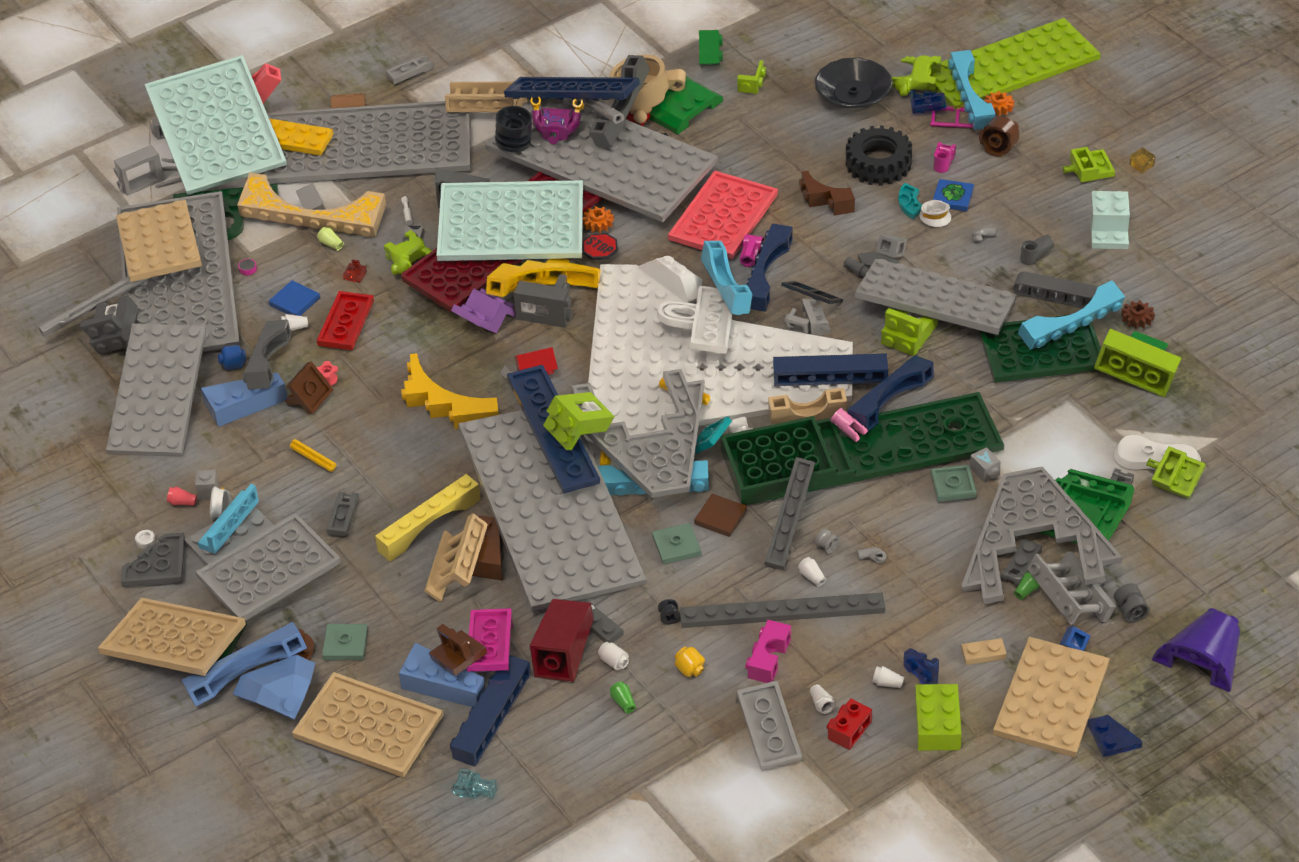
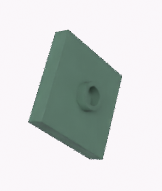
[930,465,977,502]
[652,523,701,565]
[322,624,368,660]

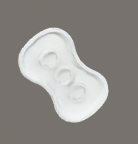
[1114,435,1201,470]

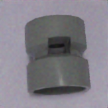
[1114,583,1150,622]

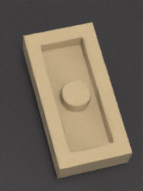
[961,638,1007,665]

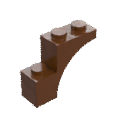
[799,171,855,216]

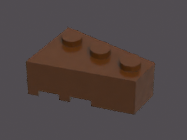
[472,515,503,581]

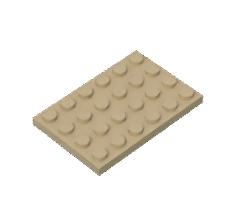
[116,200,202,282]
[98,598,246,676]
[993,637,1110,758]
[292,672,444,778]

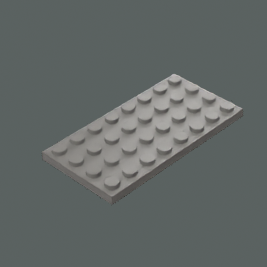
[855,259,1016,335]
[106,323,206,457]

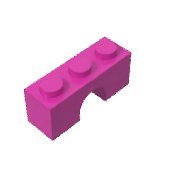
[745,620,791,683]

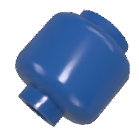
[218,345,246,370]

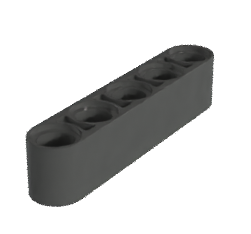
[1013,271,1099,308]

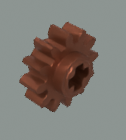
[1121,300,1155,329]

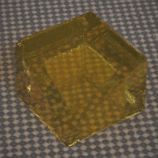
[1129,147,1155,173]

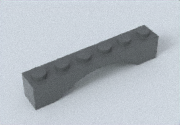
[589,55,650,147]
[243,319,292,390]

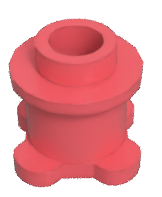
[317,361,338,385]

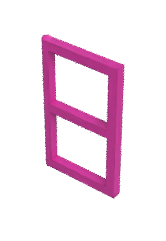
[930,106,973,128]

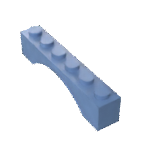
[182,622,307,706]

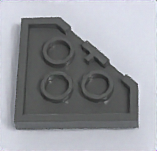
[121,533,185,587]

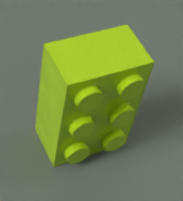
[915,684,962,751]

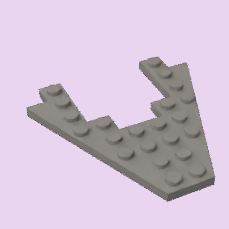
[571,369,705,498]
[962,466,1122,604]

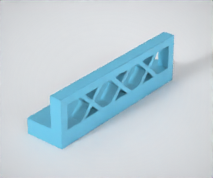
[198,484,259,554]

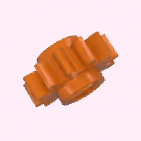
[984,91,1014,116]
[583,206,614,233]

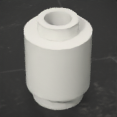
[598,642,629,670]

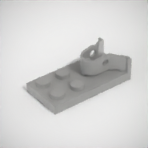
[735,681,802,770]

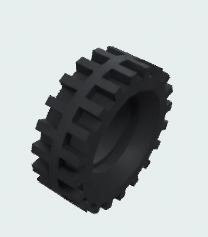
[846,125,912,186]

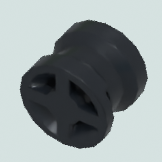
[658,599,681,625]

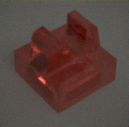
[343,259,367,283]

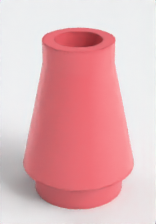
[167,486,197,506]

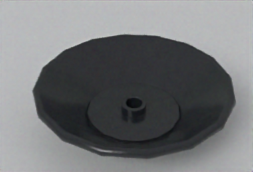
[815,58,892,108]

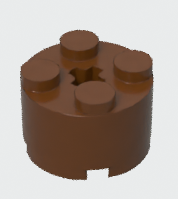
[979,115,1019,157]

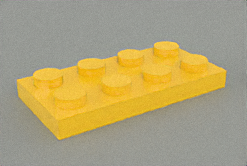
[269,118,334,156]

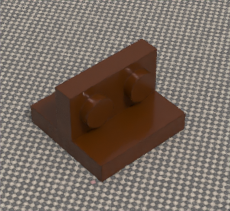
[284,361,334,415]
[429,624,487,676]

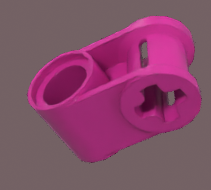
[933,142,956,173]

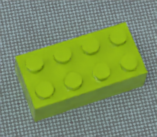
[1094,328,1181,398]

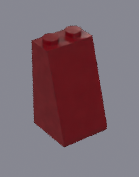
[529,599,593,682]

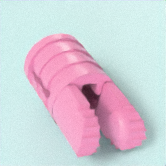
[830,408,868,442]

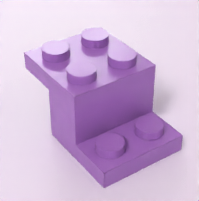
[451,288,516,333]

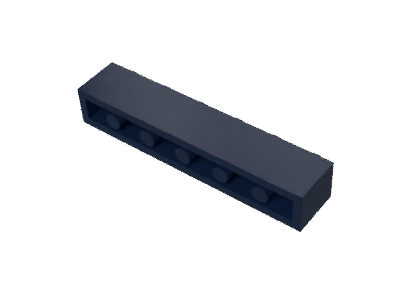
[773,353,888,386]
[450,655,531,766]

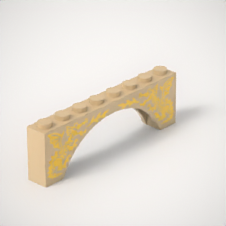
[237,172,386,237]

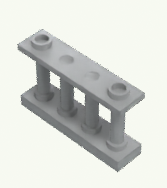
[1027,552,1116,624]

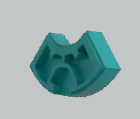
[898,183,922,220]

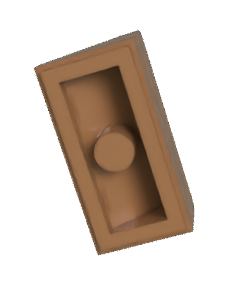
[331,93,366,108]

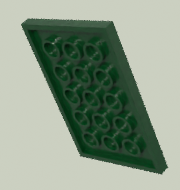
[978,315,1101,383]

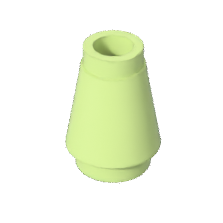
[317,227,344,251]

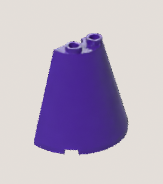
[1152,608,1240,692]

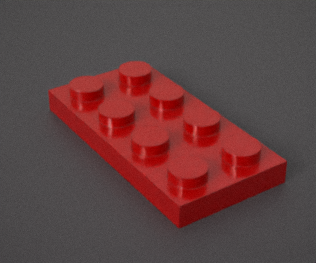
[317,291,374,350]

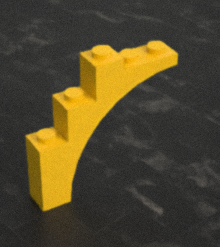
[486,258,601,297]
[401,353,499,429]

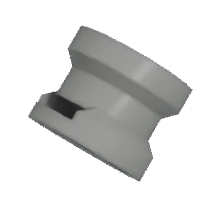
[815,529,840,554]

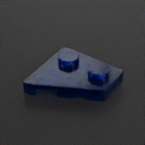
[910,90,947,114]
[903,648,939,684]
[1087,715,1143,757]

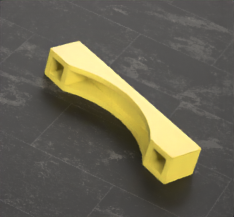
[375,474,481,562]

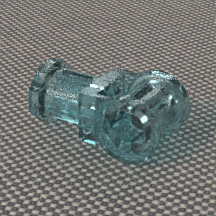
[451,769,497,798]

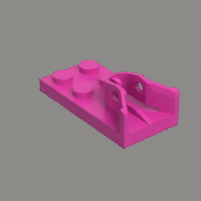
[466,608,513,672]

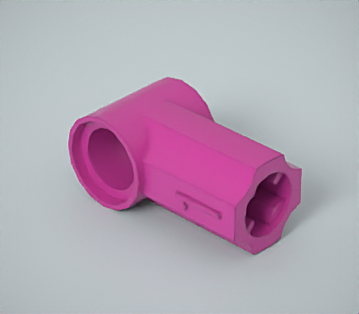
[740,234,764,267]

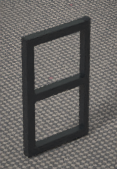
[781,281,843,304]

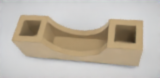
[768,388,847,425]

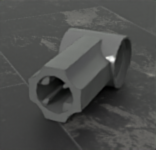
[1020,234,1054,265]

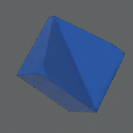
[1060,626,1091,651]

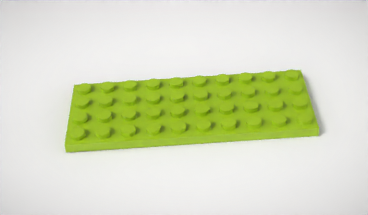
[931,18,1101,112]

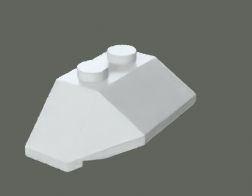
[638,256,703,303]

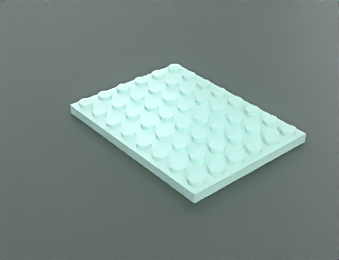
[145,55,287,195]
[437,180,583,261]

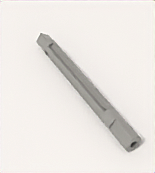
[578,98,624,124]
[39,276,149,338]

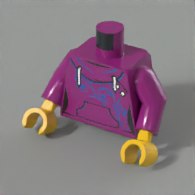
[530,97,584,144]

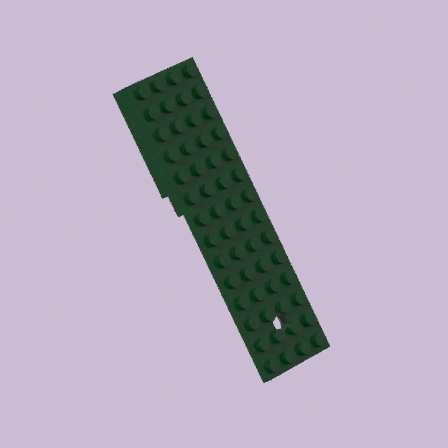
[721,392,1004,505]

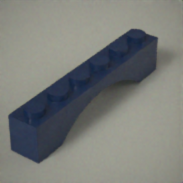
[746,223,793,312]
[847,355,934,431]

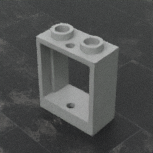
[113,145,165,196]

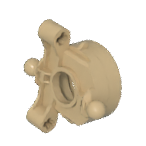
[609,54,686,123]

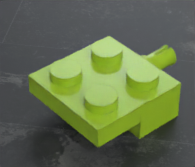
[1062,147,1115,182]
[1146,446,1206,500]

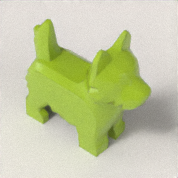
[891,55,942,96]
[384,230,432,275]

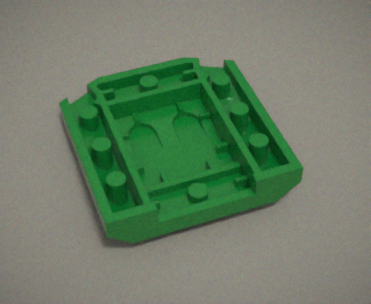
[649,76,723,135]
[1037,469,1134,544]

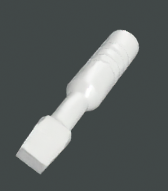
[401,196,413,225]

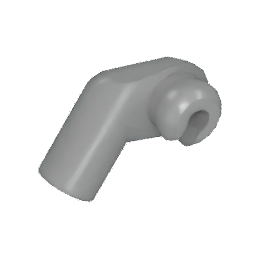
[972,227,996,242]
[857,547,886,563]

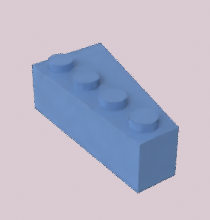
[201,372,287,427]
[399,642,485,707]

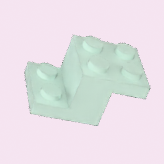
[1090,191,1130,249]

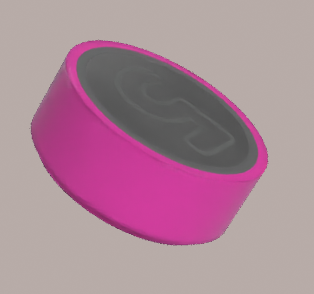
[238,259,257,275]

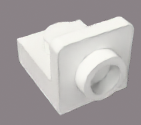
[728,417,753,434]

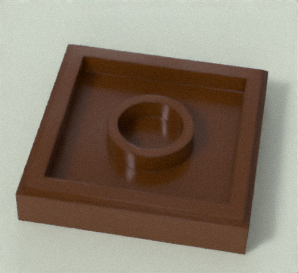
[694,494,747,537]

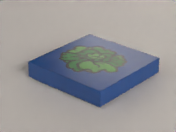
[933,179,974,211]

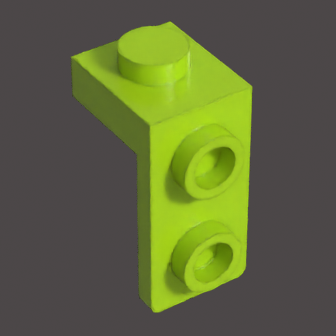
[737,60,766,94]

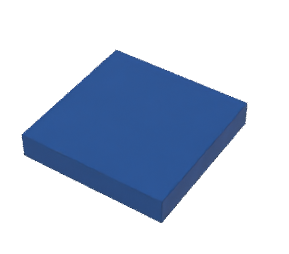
[269,280,320,316]

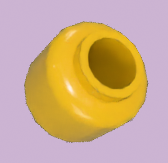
[674,646,705,677]

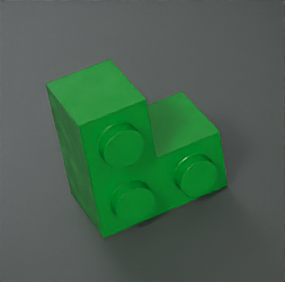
[699,30,723,66]

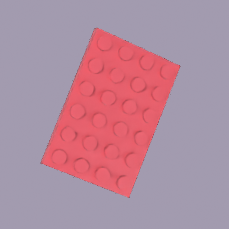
[668,170,778,259]

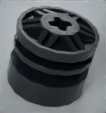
[495,106,532,152]

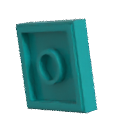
[694,416,732,455]

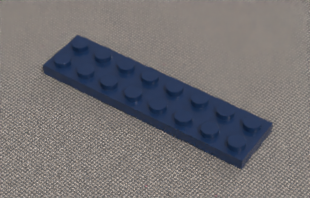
[504,77,640,101]
[507,365,600,494]

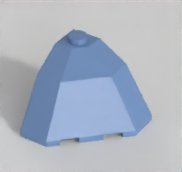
[232,655,315,720]

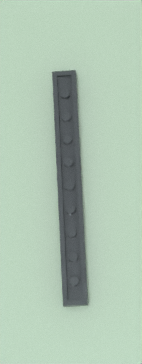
[680,592,885,628]

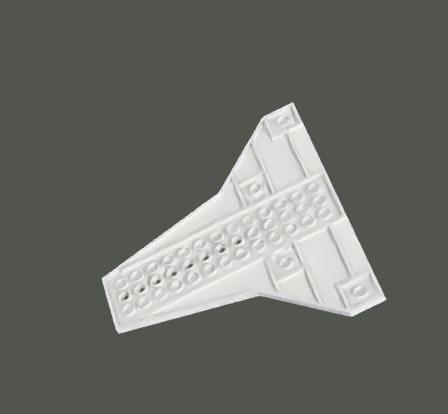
[584,264,853,471]

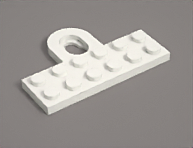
[657,286,732,354]

